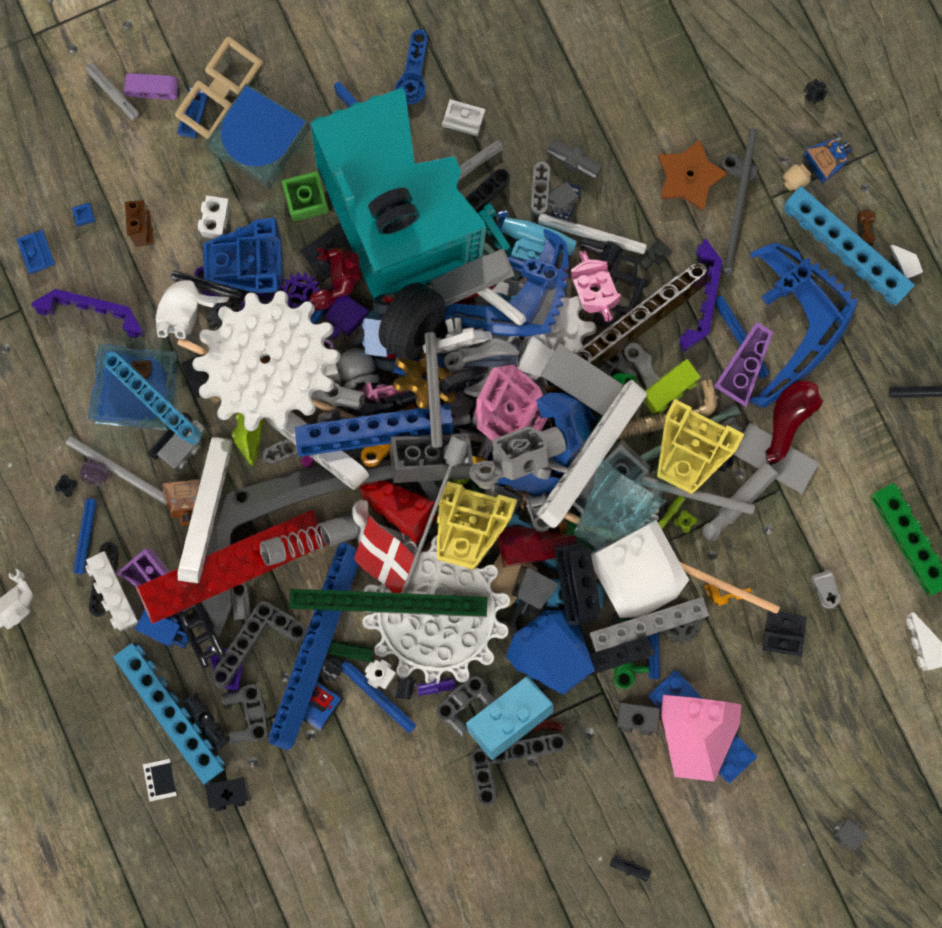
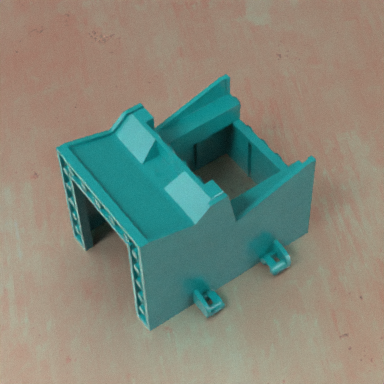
[310,87,486,300]

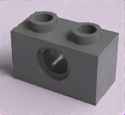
[616,703,660,736]

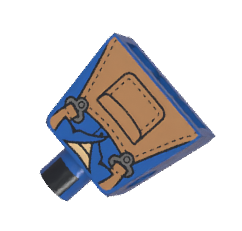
[803,139,852,184]

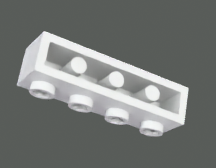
[85,552,138,632]

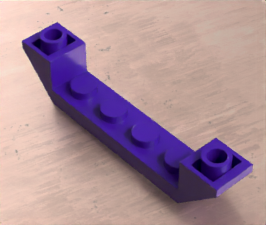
[679,239,722,352]
[31,289,145,338]

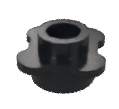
[55,475,78,497]

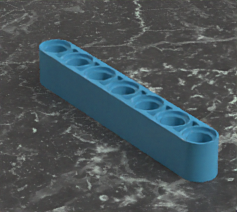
[103,352,201,444]

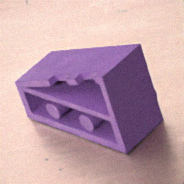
[116,549,170,587]

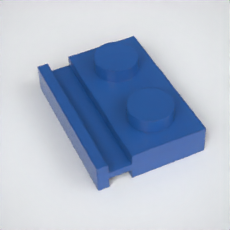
[17,230,56,275]

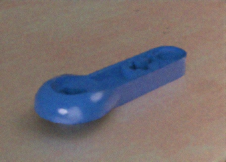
[395,29,428,105]

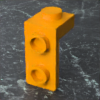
[704,582,751,606]

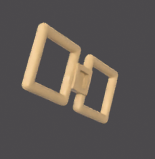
[175,37,263,140]

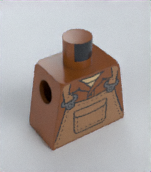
[162,479,200,526]

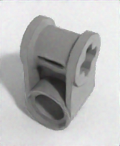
[526,493,550,532]
[811,570,841,609]

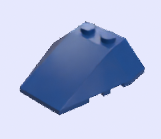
[203,218,283,294]
[506,609,595,695]

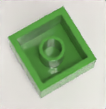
[281,171,329,222]

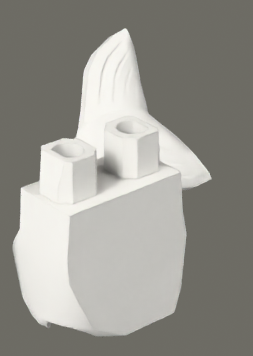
[156,280,229,339]

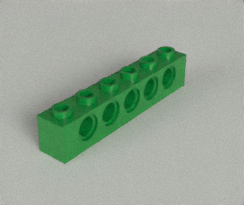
[870,483,942,597]

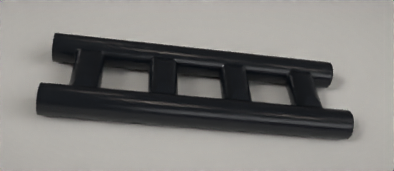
[176,602,226,669]

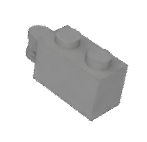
[157,420,207,472]

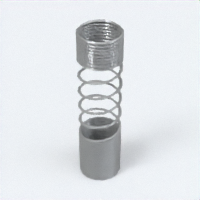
[260,514,358,566]

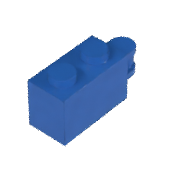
[135,610,189,649]

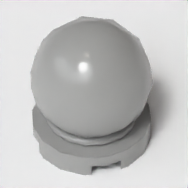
[338,348,381,391]

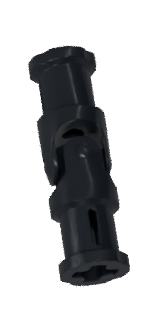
[361,391,417,416]
[183,692,230,751]

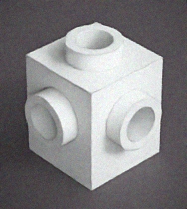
[365,660,396,690]

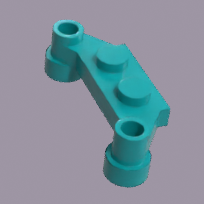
[477,203,512,258]

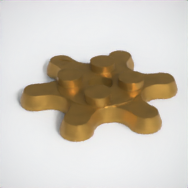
[393,351,457,409]

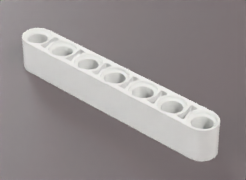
[265,411,369,490]

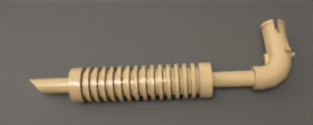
[617,380,718,440]

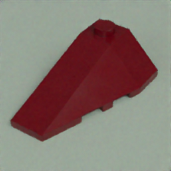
[498,526,577,568]

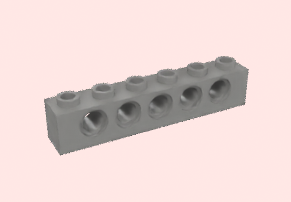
[588,597,709,653]

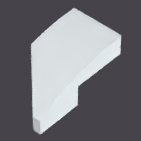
[890,245,923,279]

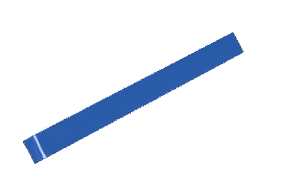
[269,542,359,750]

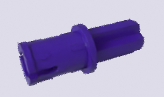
[416,678,456,697]

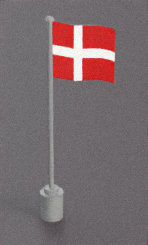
[354,435,470,593]

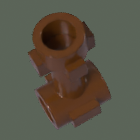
[857,210,875,246]

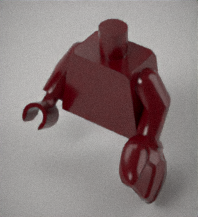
[310,247,360,311]

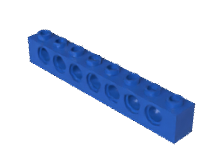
[295,404,454,457]

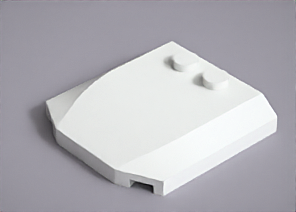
[591,519,689,618]

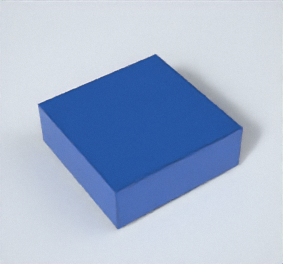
[72,202,96,227]

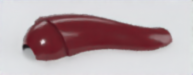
[765,381,823,465]

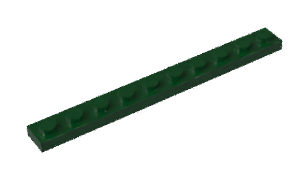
[289,589,488,618]

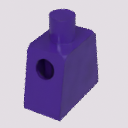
[326,295,369,340]

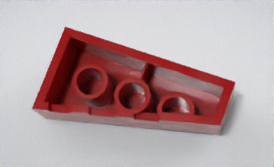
[360,480,438,543]

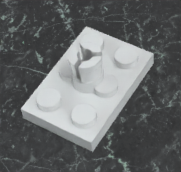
[423,318,493,354]

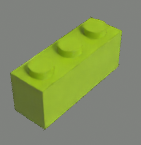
[643,359,701,413]

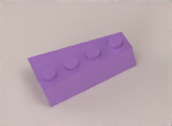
[714,322,773,407]

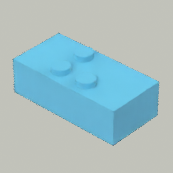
[466,676,553,760]

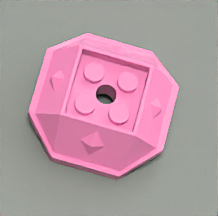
[474,364,548,441]

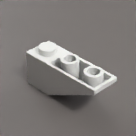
[906,613,942,671]

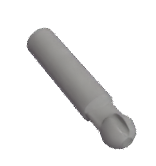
[702,463,779,541]

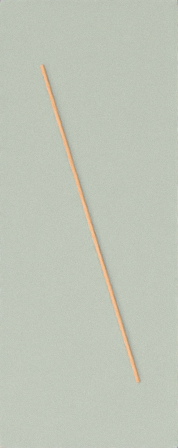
[177,339,780,614]

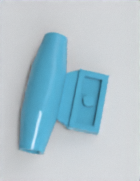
[501,217,577,262]

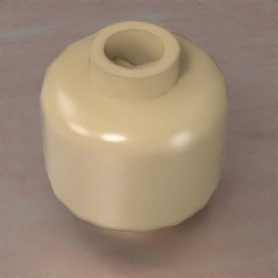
[783,164,811,192]

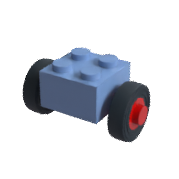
[362,294,397,370]

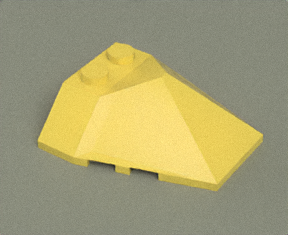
[657,399,744,494]
[437,481,517,570]

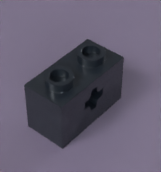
[205,777,251,812]

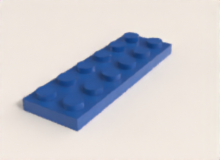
[647,670,757,784]

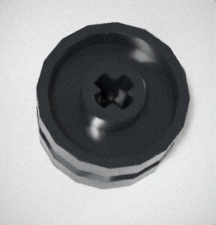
[368,188,420,235]

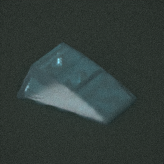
[574,459,666,550]

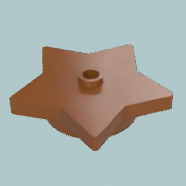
[658,140,727,210]

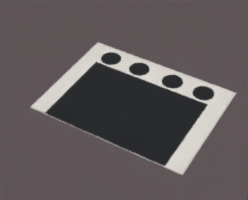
[143,759,177,802]

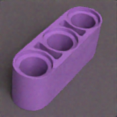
[124,73,179,100]

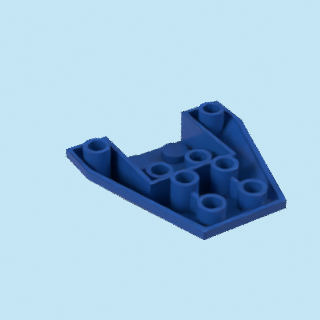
[536,393,596,473]

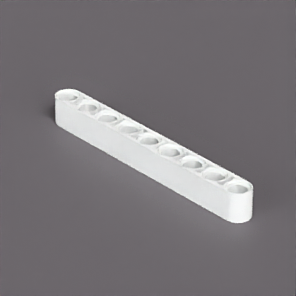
[537,380,647,528]
[178,437,232,583]

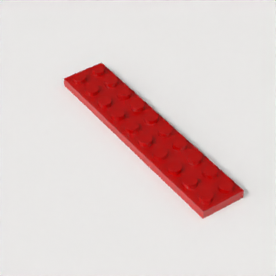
[136,510,326,624]

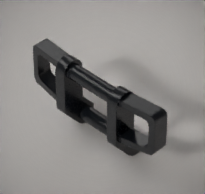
[593,253,648,328]

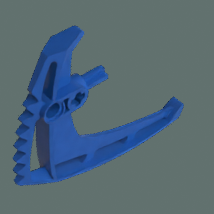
[442,229,569,336]
[749,243,858,408]

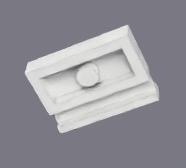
[442,99,485,136]

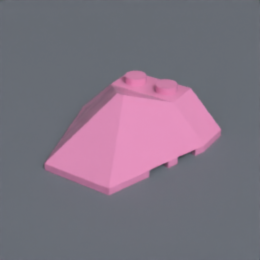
[661,695,742,781]

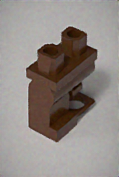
[125,200,154,247]

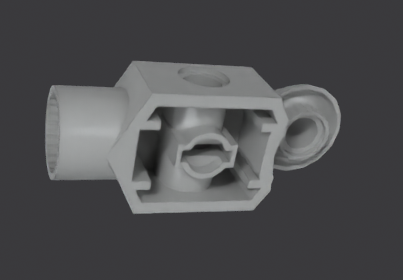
[469,426,566,489]

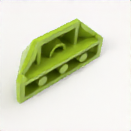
[232,413,265,467]

